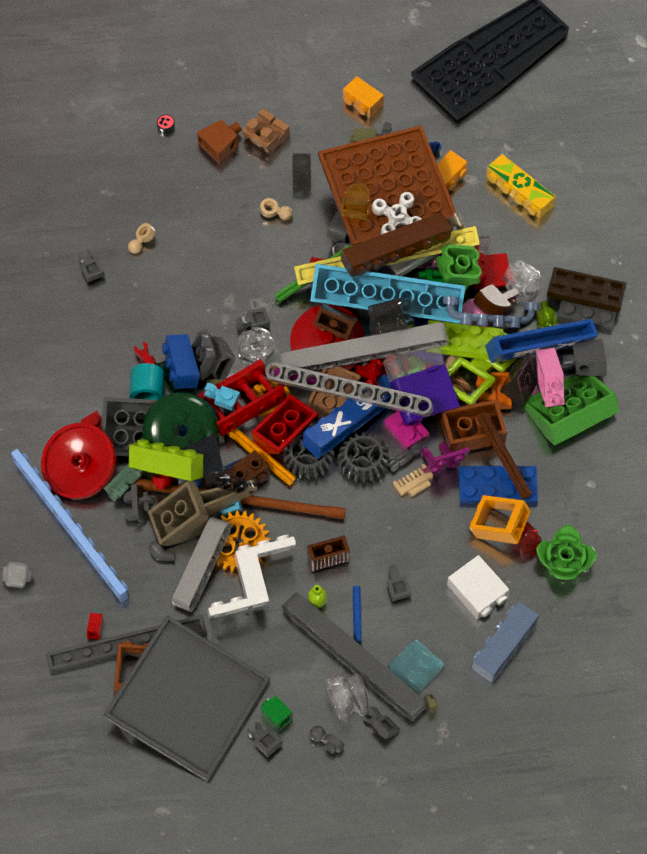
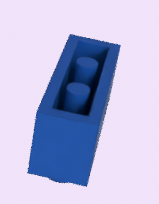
[162,334,200,389]

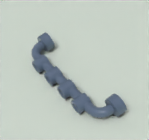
[443,296,540,328]

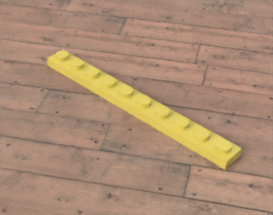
[294,226,480,285]

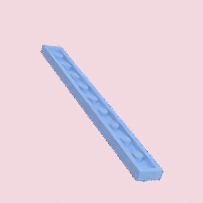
[11,449,128,603]

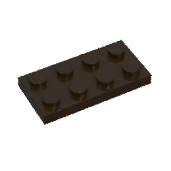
[546,267,627,313]

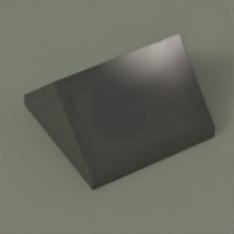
[500,353,537,407]

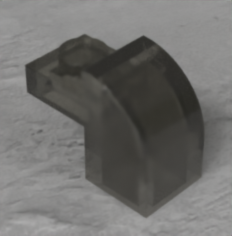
[292,153,311,191]

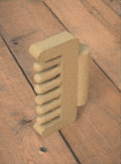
[393,464,433,497]

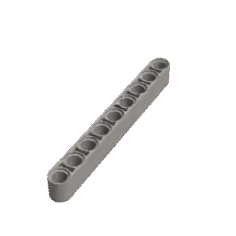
[279,323,448,376]
[265,362,434,417]

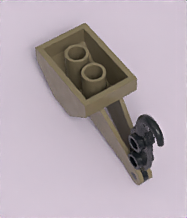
[148,467,258,546]

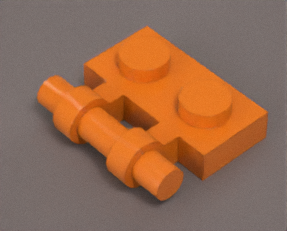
[476,372,512,409]

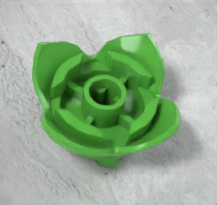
[536,524,597,580]

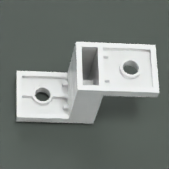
[207,535,296,620]

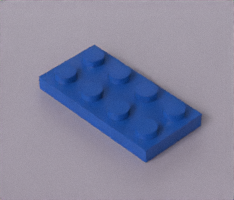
[459,466,538,504]

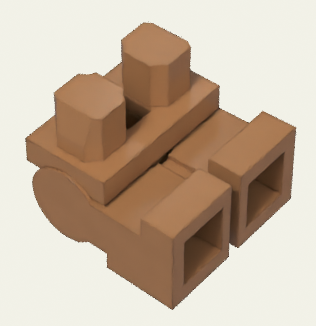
[242,108,290,154]

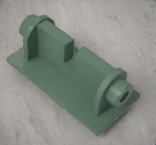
[104,463,143,502]

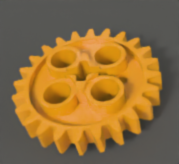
[216,510,271,574]

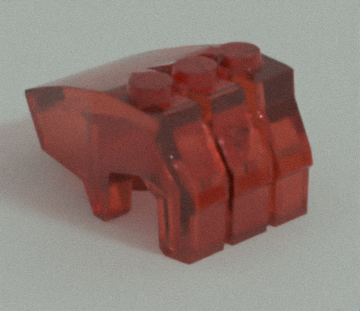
[514,521,542,560]

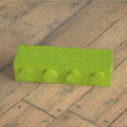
[129,439,203,481]

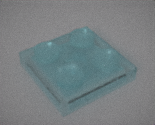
[388,638,445,694]

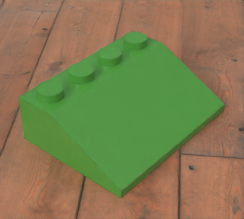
[521,374,619,445]

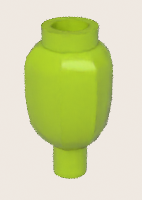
[308,585,327,608]

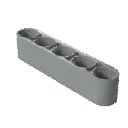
[172,517,231,612]

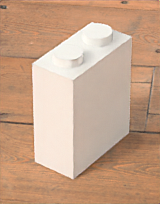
[447,555,509,620]

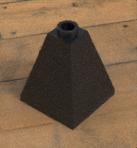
[180,434,224,490]

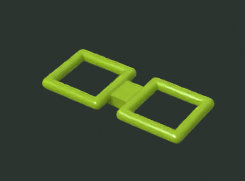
[447,326,517,405]

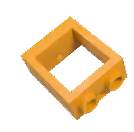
[469,495,531,544]

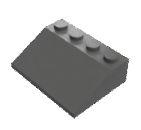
[102,397,180,456]

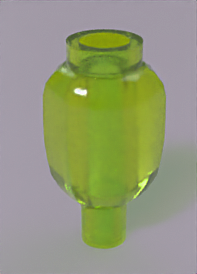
[537,301,557,328]

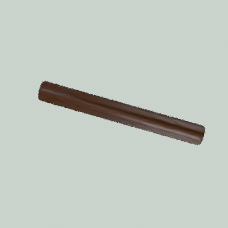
[477,412,532,499]

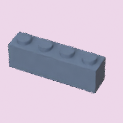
[472,602,539,682]

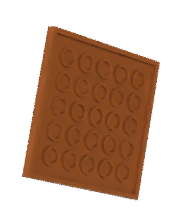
[318,125,456,246]

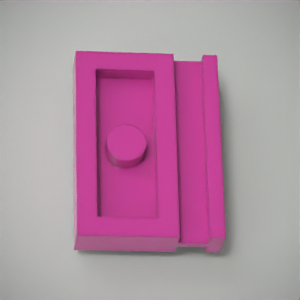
[384,411,429,450]

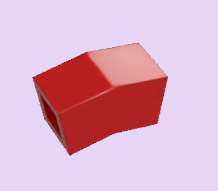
[86,613,103,640]

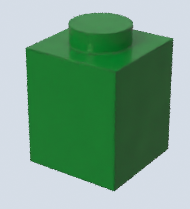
[261,695,293,732]

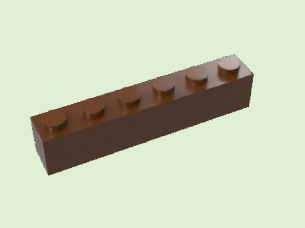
[341,212,452,277]

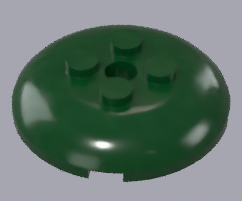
[142,392,220,449]

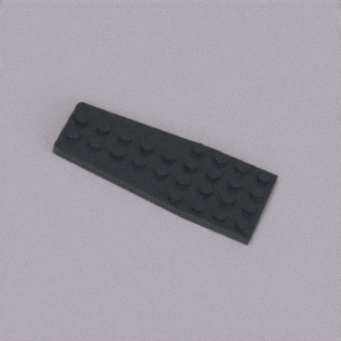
[411,0,569,120]

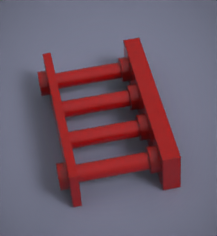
[197,359,287,436]

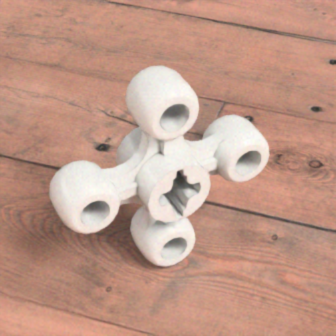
[372,192,422,235]

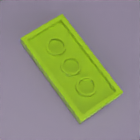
[426,320,503,360]

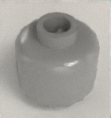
[2,561,31,588]

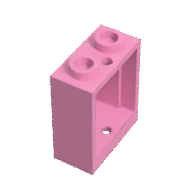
[536,348,564,407]

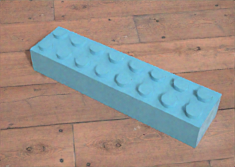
[310,264,465,323]

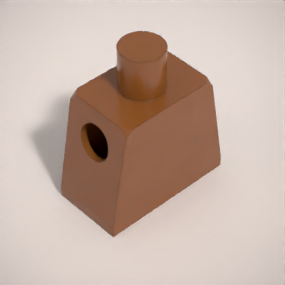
[197,120,242,164]

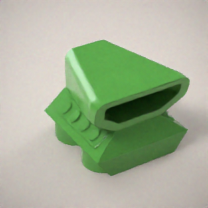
[435,244,481,291]

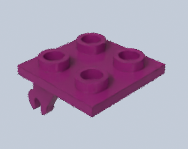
[422,442,470,474]

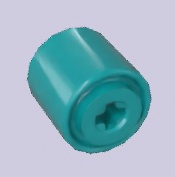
[129,363,164,400]

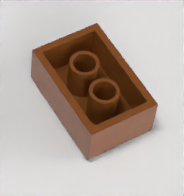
[440,399,507,452]

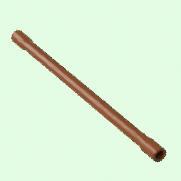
[133,478,346,520]

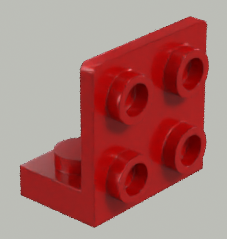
[474,246,512,290]

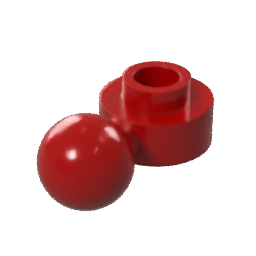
[152,474,178,489]

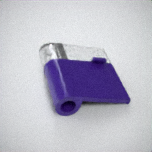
[383,343,460,426]

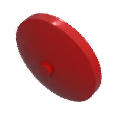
[290,304,365,373]
[41,423,116,500]

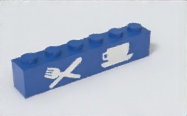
[485,319,598,363]
[302,374,392,459]

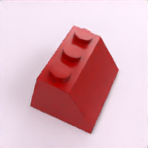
[251,394,319,454]

